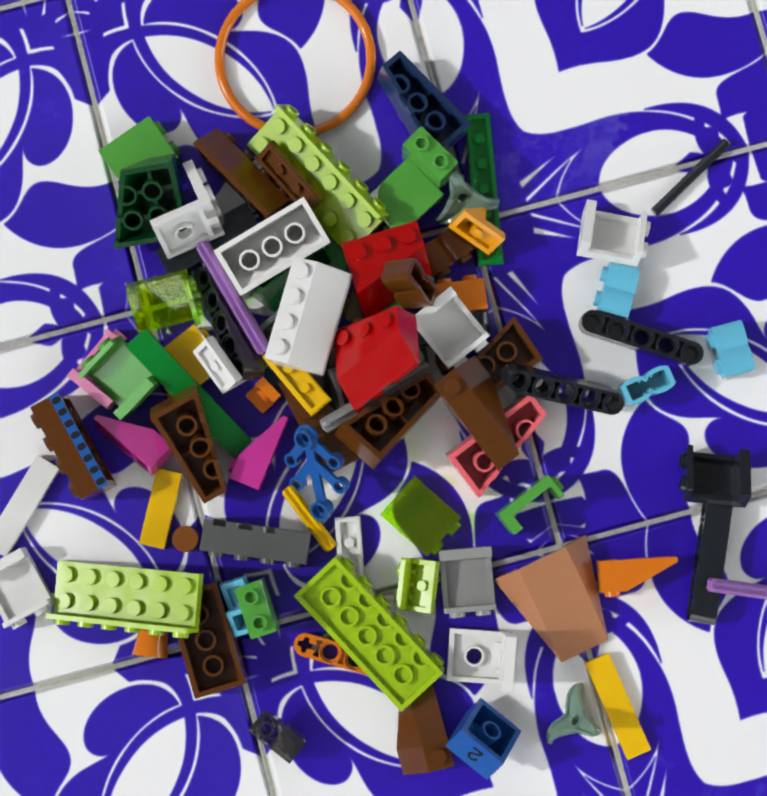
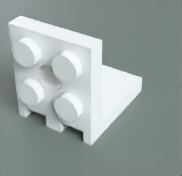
[150,160,225,259]
[446,627,517,691]

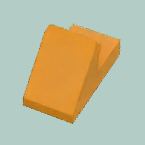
[448,207,506,255]

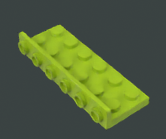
[247,104,390,248]
[294,554,445,712]
[46,560,204,638]

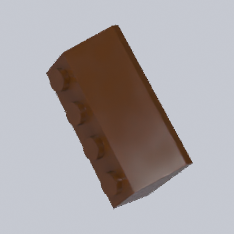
[193,128,291,220]

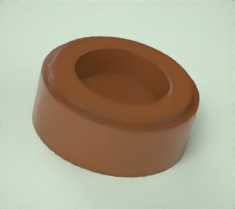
[172,526,199,552]

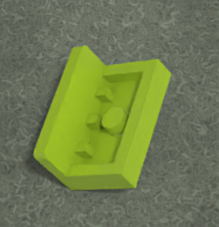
[394,557,440,614]

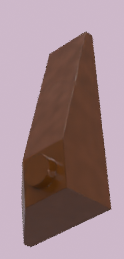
[434,356,519,471]
[397,683,455,775]

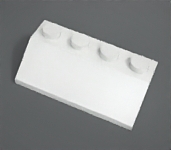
[214,197,331,296]
[264,257,353,376]

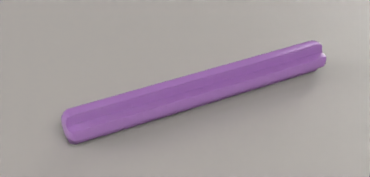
[196,241,269,355]

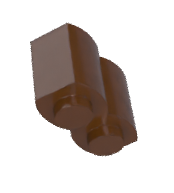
[425,228,474,279]
[381,258,438,309]

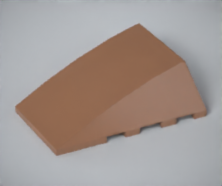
[493,535,608,662]

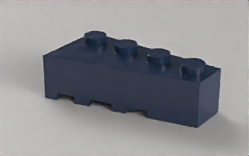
[377,51,472,151]

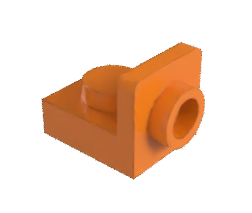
[246,377,281,413]

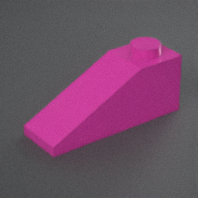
[94,415,173,476]
[228,416,289,490]

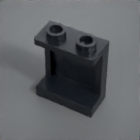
[679,444,752,508]

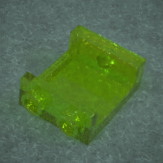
[126,269,204,333]
[380,475,461,556]

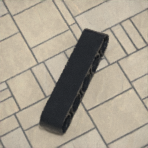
[195,267,265,381]
[578,310,704,367]
[500,363,624,415]
[686,503,733,625]

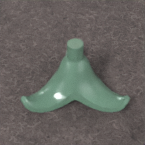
[435,170,500,225]
[546,683,601,744]

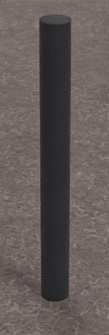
[651,139,730,216]

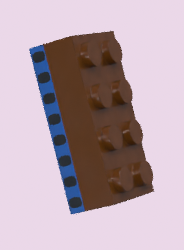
[30,392,117,500]
[178,580,249,699]

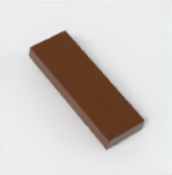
[256,140,325,211]

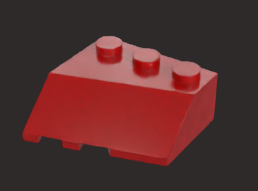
[341,220,432,319]
[334,305,420,413]

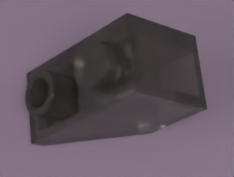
[248,709,307,764]

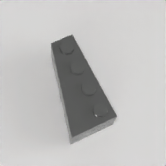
[200,518,312,569]

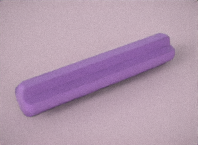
[706,578,767,600]

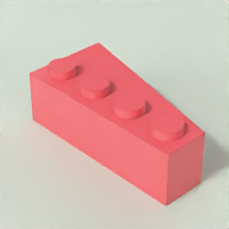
[445,395,547,498]

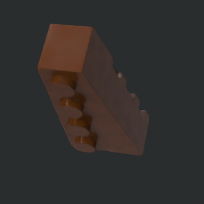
[334,372,440,470]
[278,381,361,473]
[150,383,227,504]

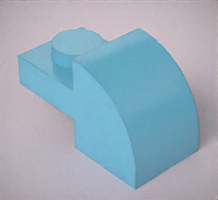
[219,575,249,637]

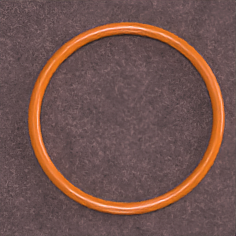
[214,0,376,136]

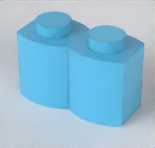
[593,262,641,319]
[705,320,755,379]
[616,366,676,406]

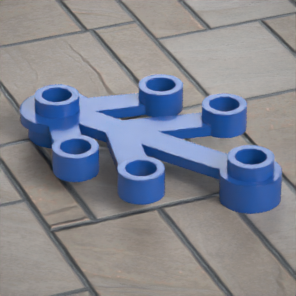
[284,424,350,521]

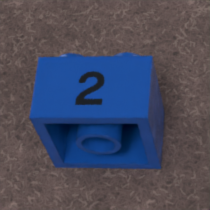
[445,698,521,780]

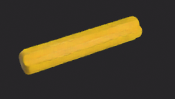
[282,485,336,552]

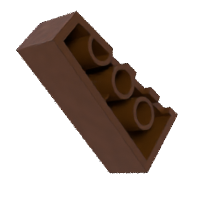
[444,316,543,419]

